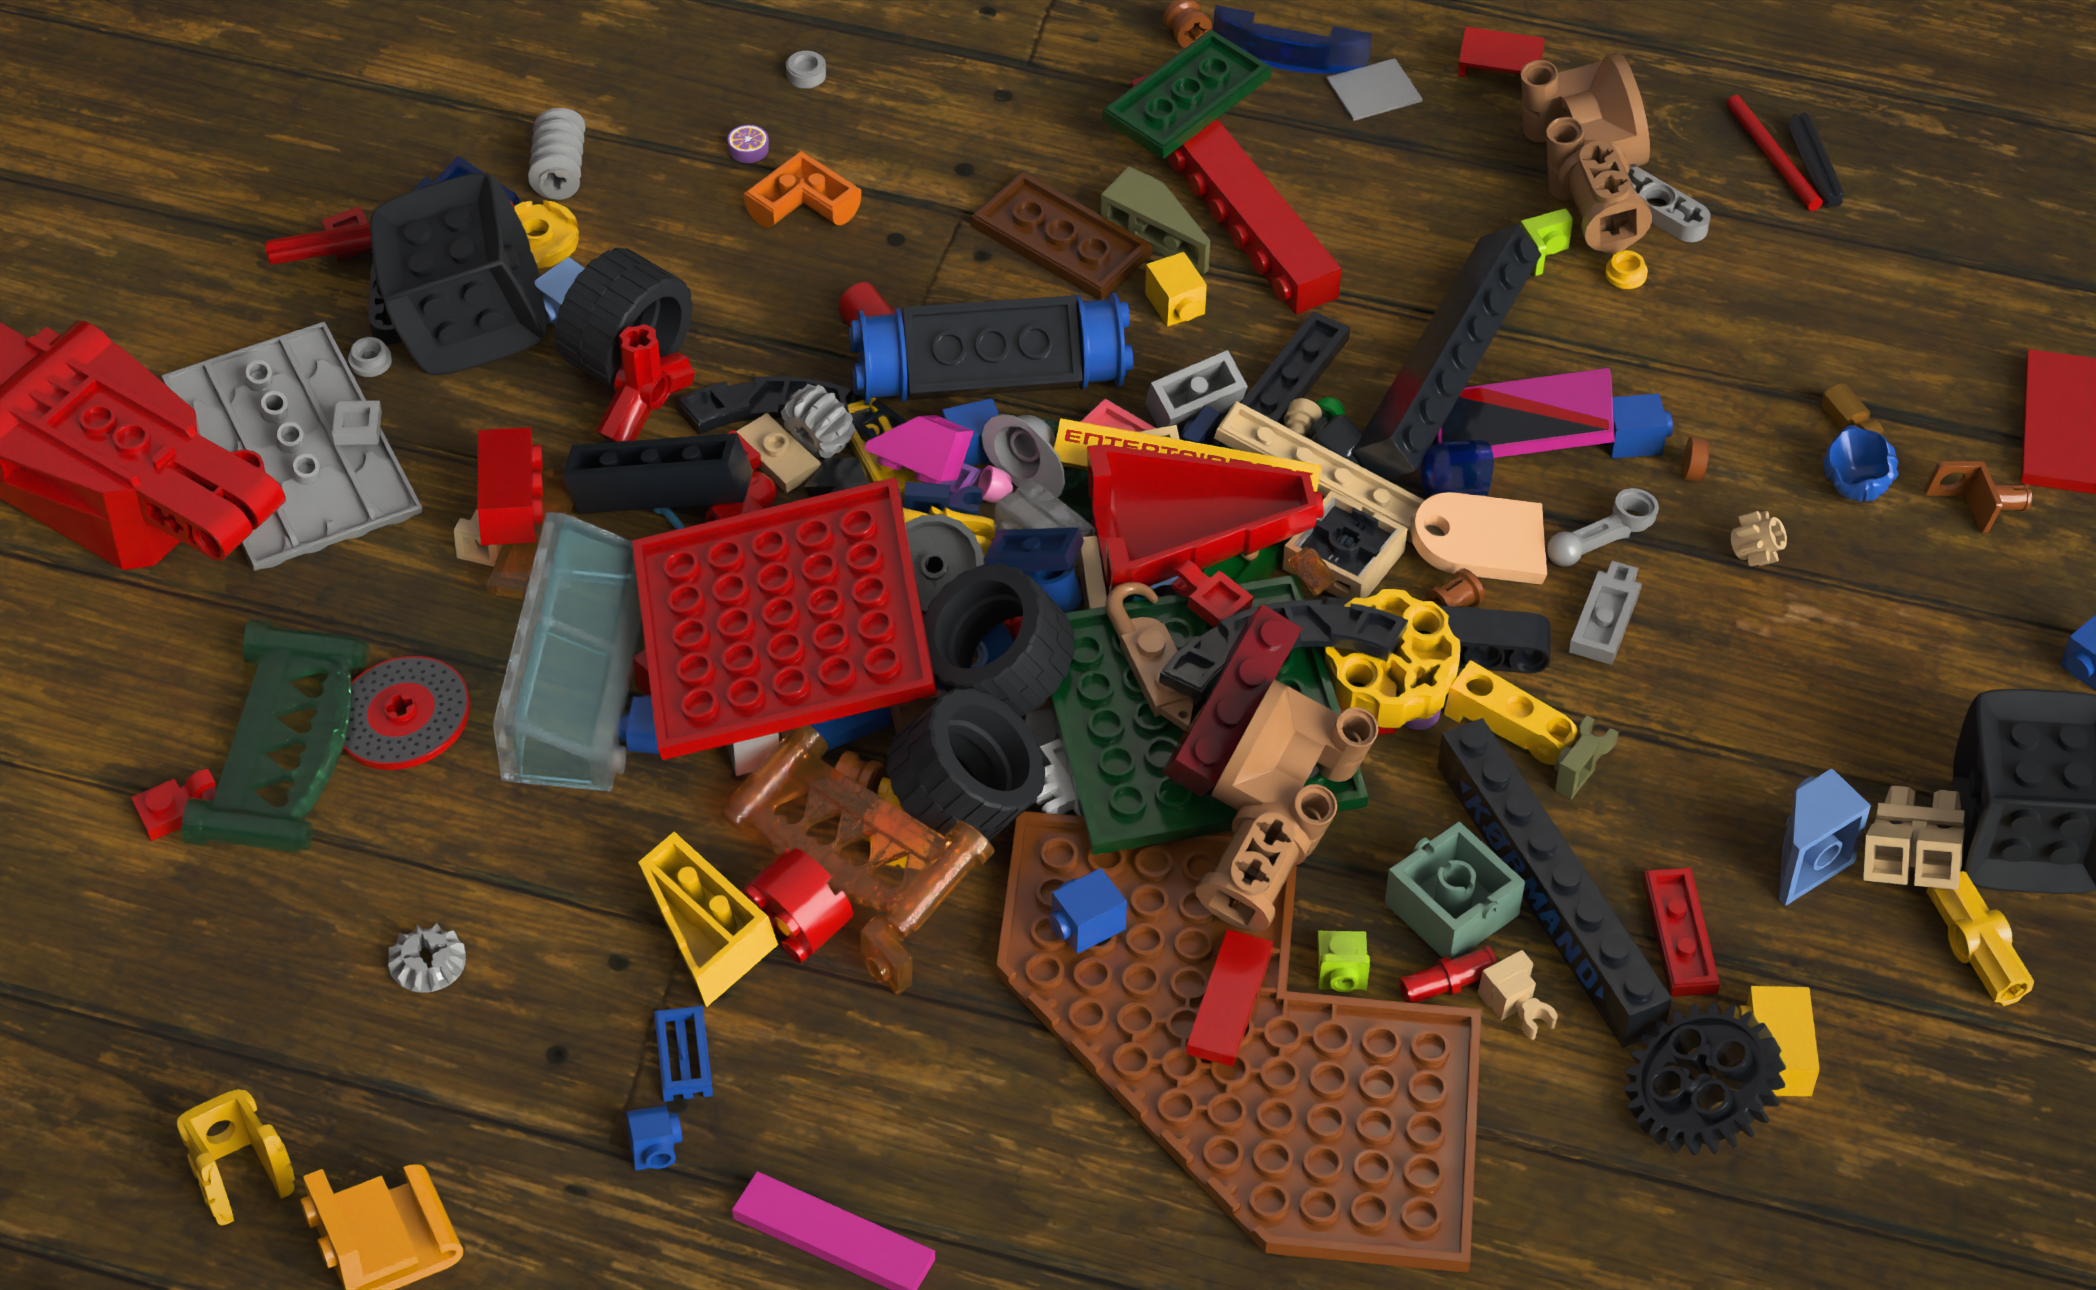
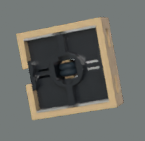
[1283,491,1407,599]

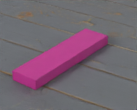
[732,1171,935,1290]

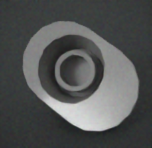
[982,414,1065,504]

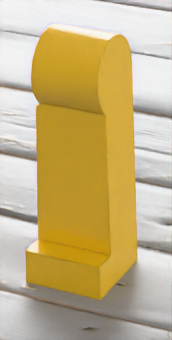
[1443,660,1578,765]

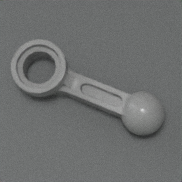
[1547,488,1659,567]

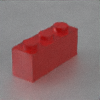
[477,427,544,546]

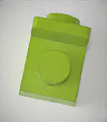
[1520,208,1573,276]
[1317,931,1370,992]

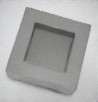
[332,401,382,445]

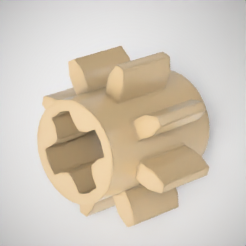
[1731,511,1787,566]

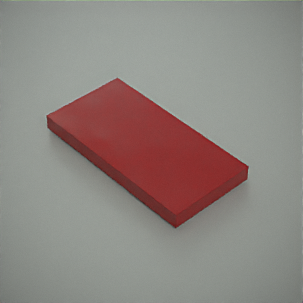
[2020,349,2096,494]

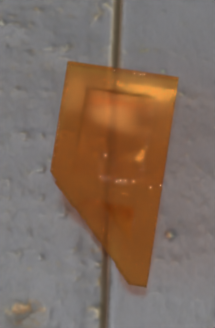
[1287,546,1337,597]

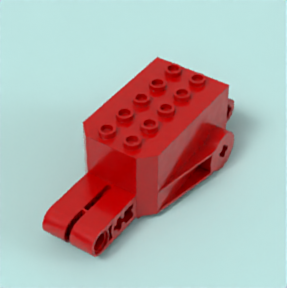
[0,321,286,570]

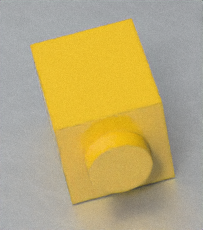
[1145,252,1207,327]

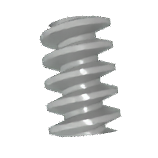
[528,108,586,200]

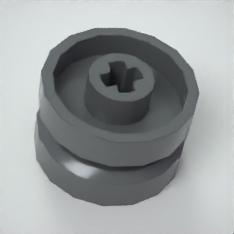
[906,514,984,615]

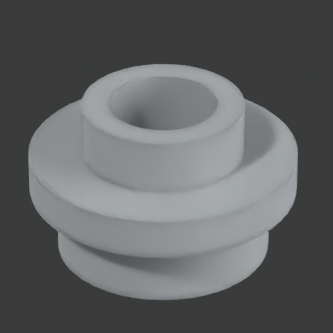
[348,337,392,377]

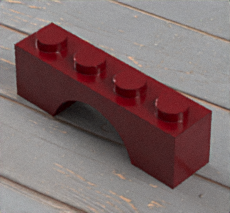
[1161,604,1303,797]

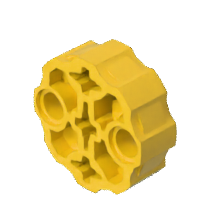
[1324,589,1460,728]

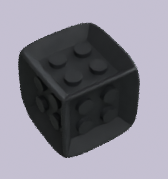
[370,173,546,375]
[1951,689,2096,894]

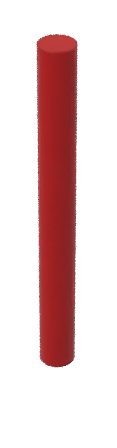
[1726,95,1823,211]

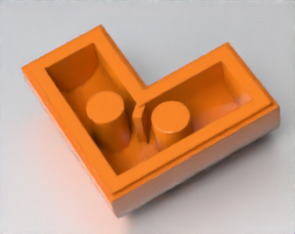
[744,151,861,228]

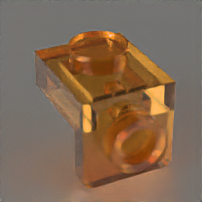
[861,907,913,995]

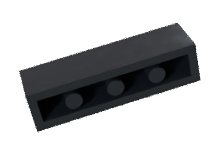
[562,433,753,514]

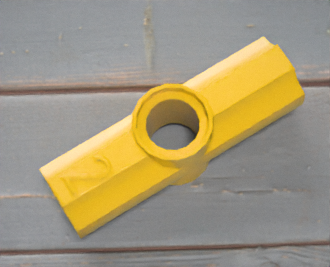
[1927,871,2034,1006]

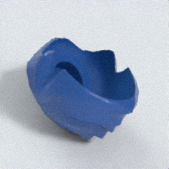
[1823,425,1899,502]

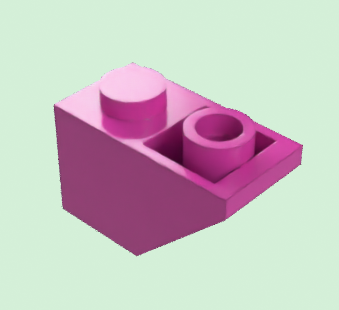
[864,415,974,484]

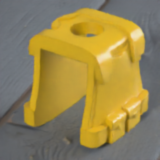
[177,1089,295,1226]

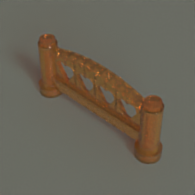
[720,725,994,939]

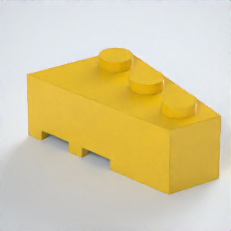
[638,832,778,1007]

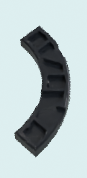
[675,376,907,442]
[1159,600,1408,701]

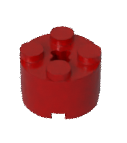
[741,848,853,964]

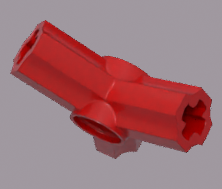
[595,324,695,442]

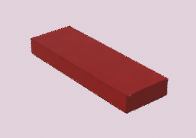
[1642,867,1720,997]
[1186,929,1274,1067]

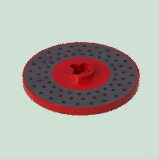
[333,656,471,770]

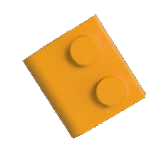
[299,1164,463,1290]

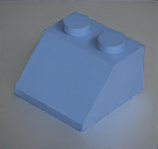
[1779,768,1871,906]

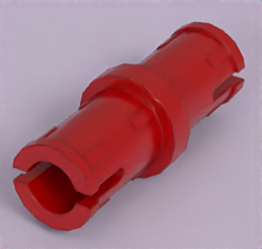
[1398,946,1498,1003]

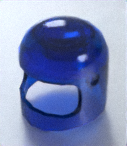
[1420,440,1494,498]

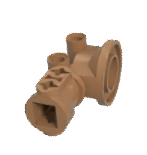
[1521,53,1653,254]
[1196,679,1379,932]

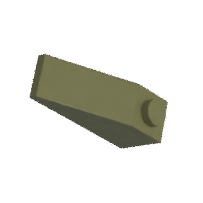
[1101,166,1210,275]

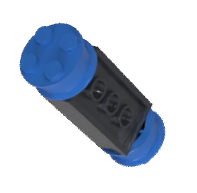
[848,292,1133,405]

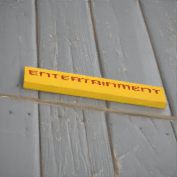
[1054,418,1322,491]

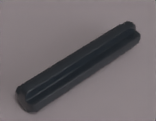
[1788,112,1845,208]

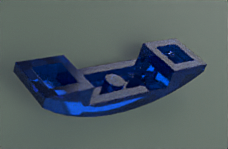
[1213,5,1372,74]

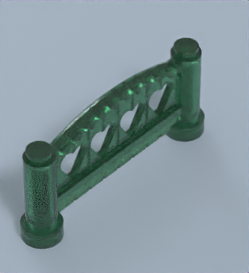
[182,618,369,853]

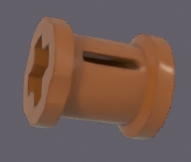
[1424,568,1485,608]

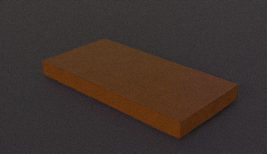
[971,171,1153,300]

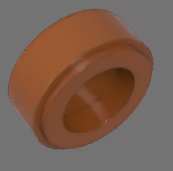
[1682,437,1709,482]

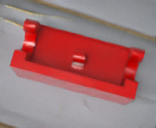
[1458,27,1545,78]

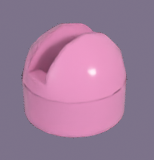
[977,465,1013,503]

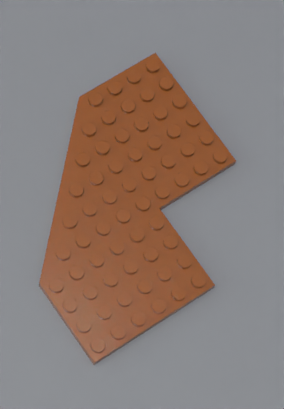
[996,811,1482,1273]

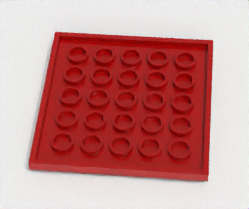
[632,477,937,760]

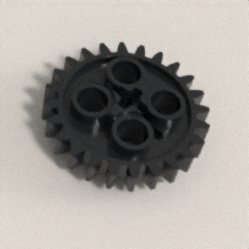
[1624,1002,1786,1156]

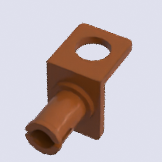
[1924,461,2032,533]

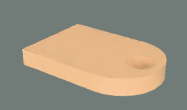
[1411,492,1547,585]

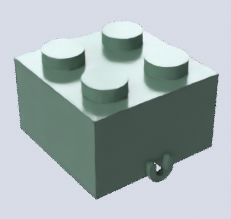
[1385,821,1525,960]

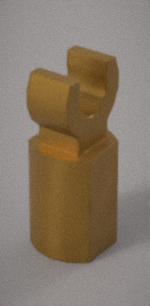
[1821,383,1884,434]

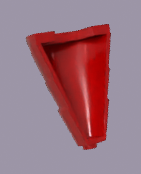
[1087,444,1324,596]

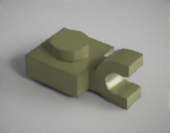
[1554,715,1619,800]

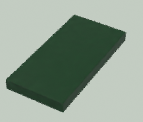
[1102,29,1272,159]

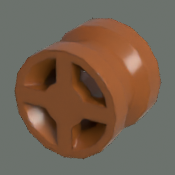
[1163,0,1212,48]
[830,750,884,806]

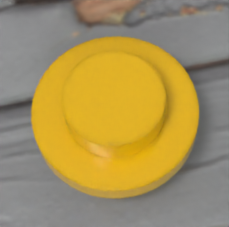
[1605,250,1648,289]

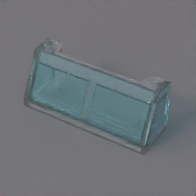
[493,512,643,792]

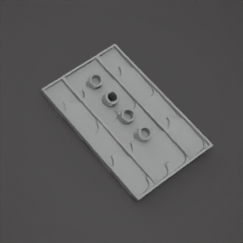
[161,321,423,571]

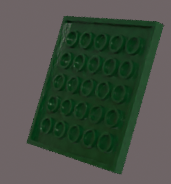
[1049,574,1369,855]

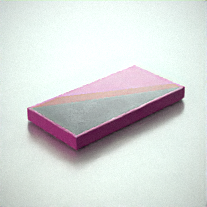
[1438,368,1615,465]

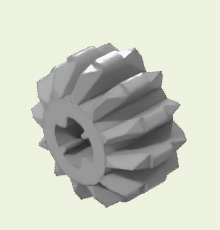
[781,384,856,458]

